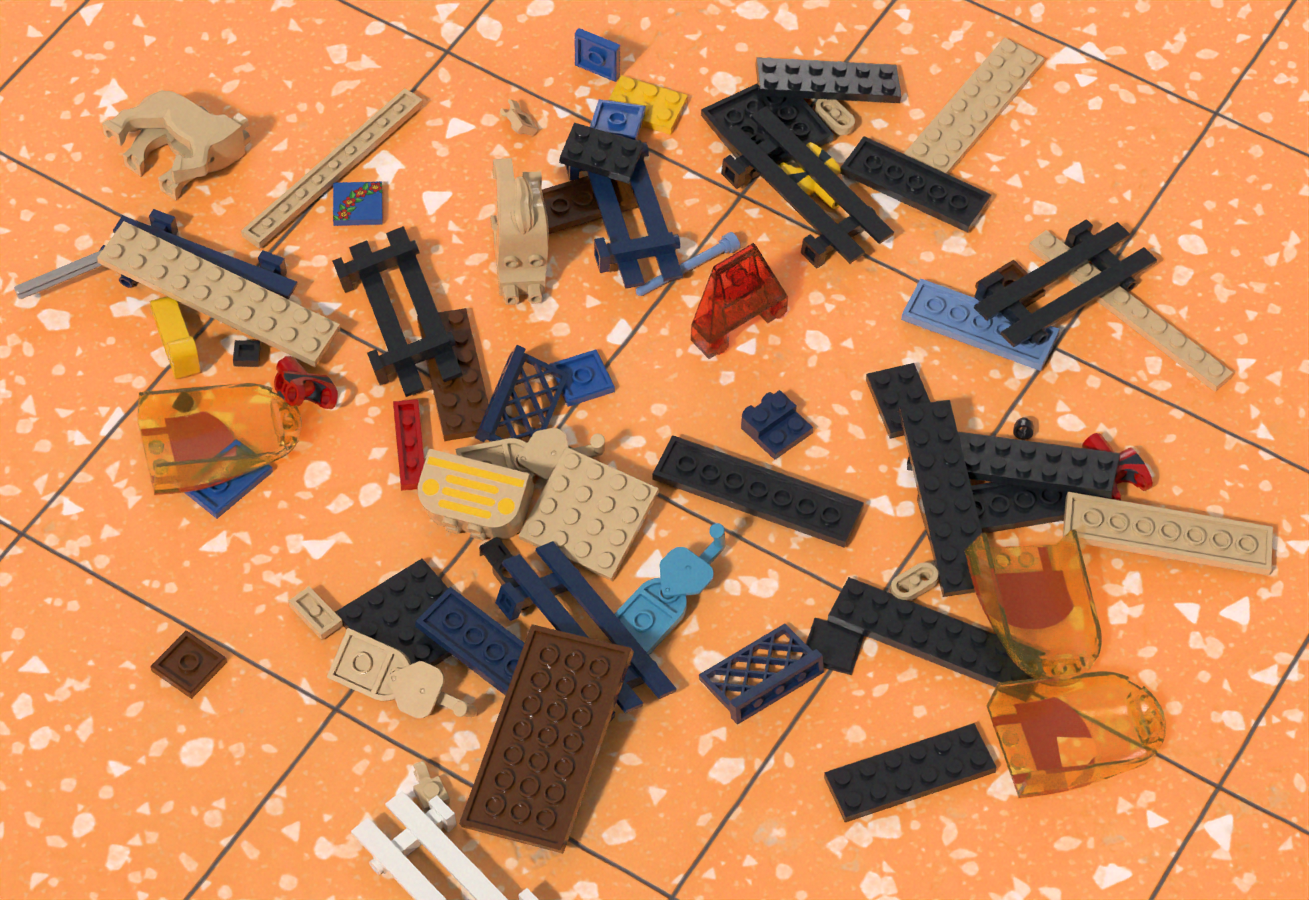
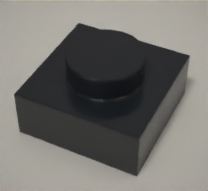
[233,340,261,367]

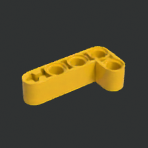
[149,296,200,379]

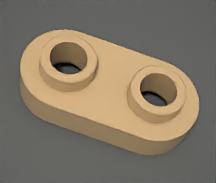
[815,99,855,135]
[890,562,938,601]

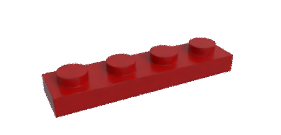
[393,399,425,491]

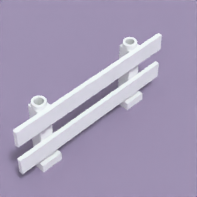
[351,791,538,900]

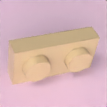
[288,586,343,640]

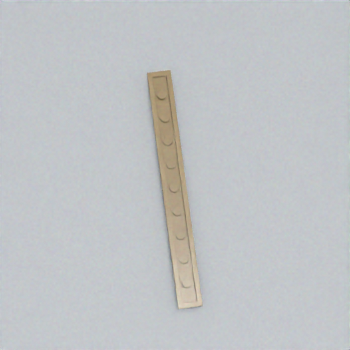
[241,88,423,249]
[1028,230,1233,392]

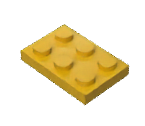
[608,75,688,135]

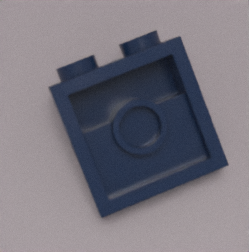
[741,390,813,460]

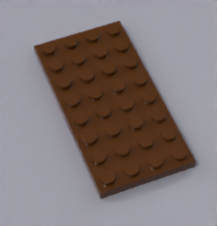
[459,624,634,854]

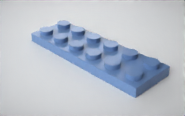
[901,278,1060,371]

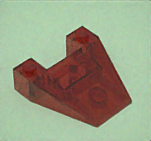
[690,243,788,359]

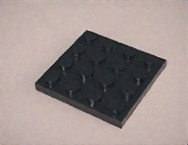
[701,84,834,179]
[335,558,452,666]

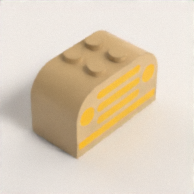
[417,448,535,541]

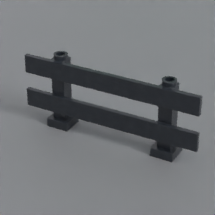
[721,106,894,269]
[974,219,1157,347]
[332,226,463,397]

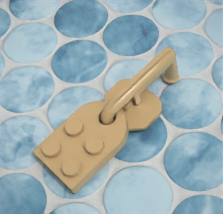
[455,428,605,480]
[326,628,478,718]

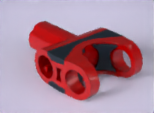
[274,356,338,409]
[1082,433,1153,501]

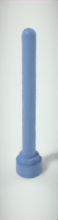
[636,232,740,296]

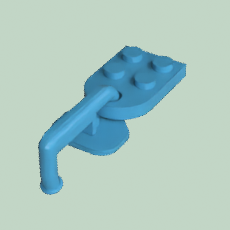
[615,523,726,655]

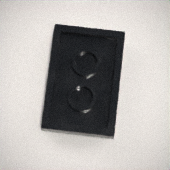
[559,122,644,183]
[866,363,930,439]

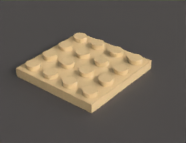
[518,447,659,581]

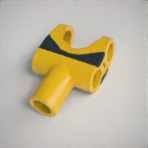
[778,142,841,209]

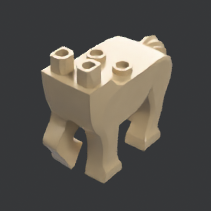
[102,90,251,201]
[490,158,549,305]

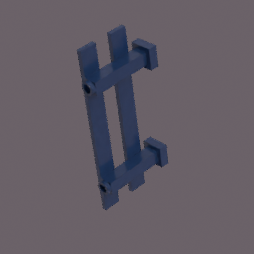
[565,140,683,289]
[99,209,298,330]
[495,541,677,714]

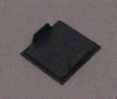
[801,618,864,675]

